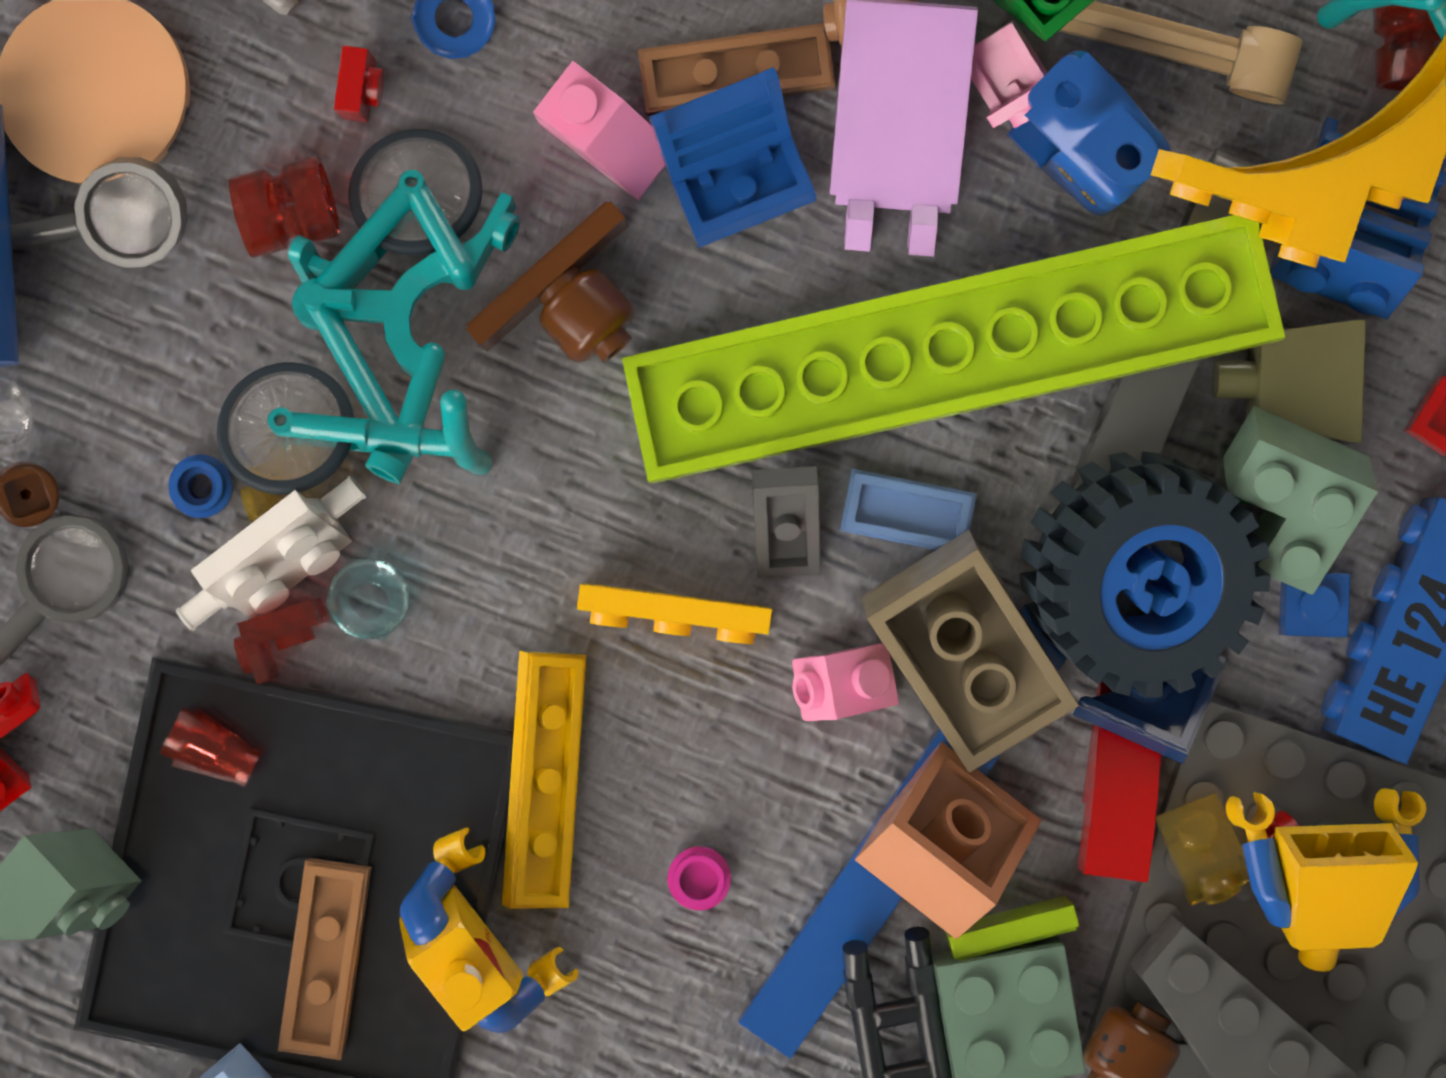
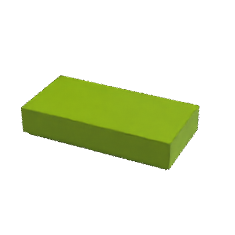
[944,896,1080,960]

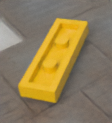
[577,583,772,645]

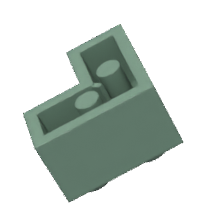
[1223,406,1378,595]

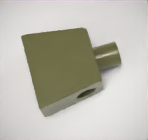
[1212,320,1366,445]

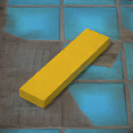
[502,651,587,909]

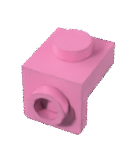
[971,19,1048,128]
[792,643,899,721]

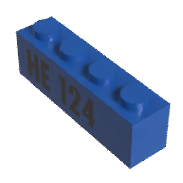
[1321,497,1446,765]

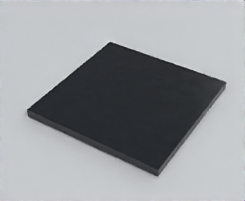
[73,656,514,1078]

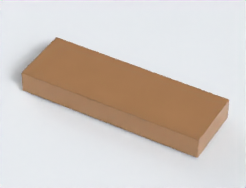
[638,23,836,116]
[278,858,372,1060]

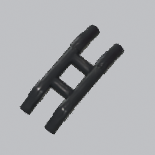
[842,926,951,1078]

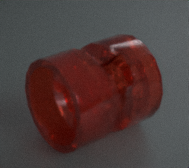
[1373,5,1441,91]
[229,155,341,258]

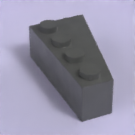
[1129,914,1362,1078]

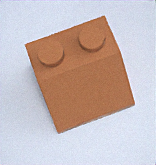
[855,742,1042,939]

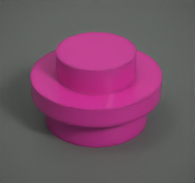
[667,846,731,911]

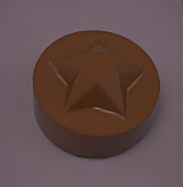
[0,461,60,527]

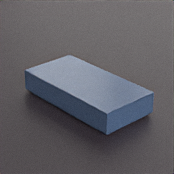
[839,468,977,550]

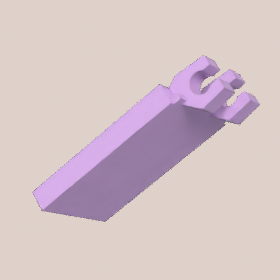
[829,0,978,257]

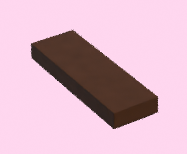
[466,200,629,352]

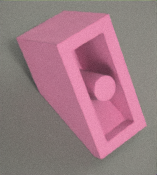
[533,61,666,201]

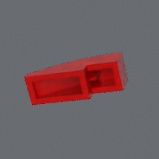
[1077,681,1161,883]

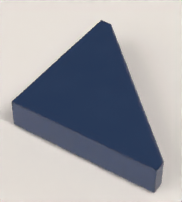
[1073,655,1228,764]

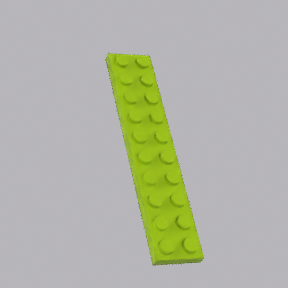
[622,215,1285,484]

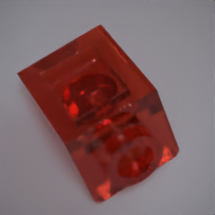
[234,597,328,684]

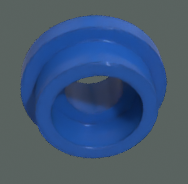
[168,454,234,518]

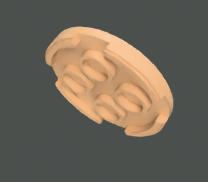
[0,0,190,186]

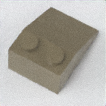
[861,530,1079,773]

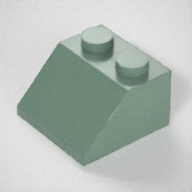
[0,828,141,940]

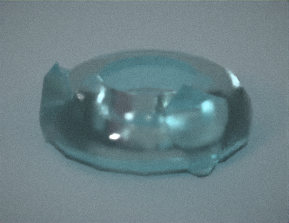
[325,558,410,641]

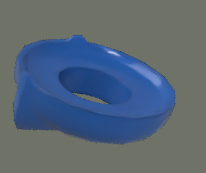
[410,0,495,59]

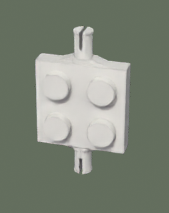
[176,475,367,631]

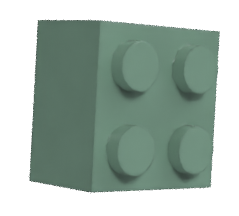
[931,936,1086,1078]

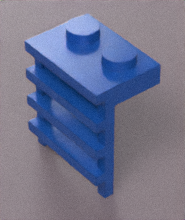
[649,67,817,248]
[1270,116,1446,319]

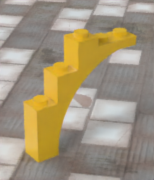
[1151,34,1446,268]

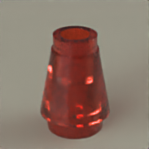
[160,707,261,787]

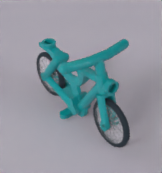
[217,129,520,495]

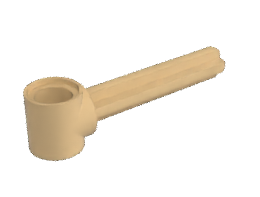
[1059,1,1303,105]

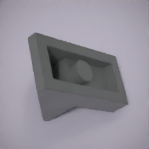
[752,466,821,578]

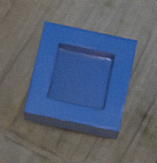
[1279,573,1350,637]

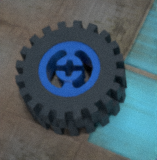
[1020,451,1271,698]

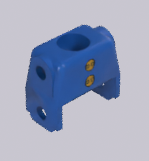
[1007,50,1171,216]

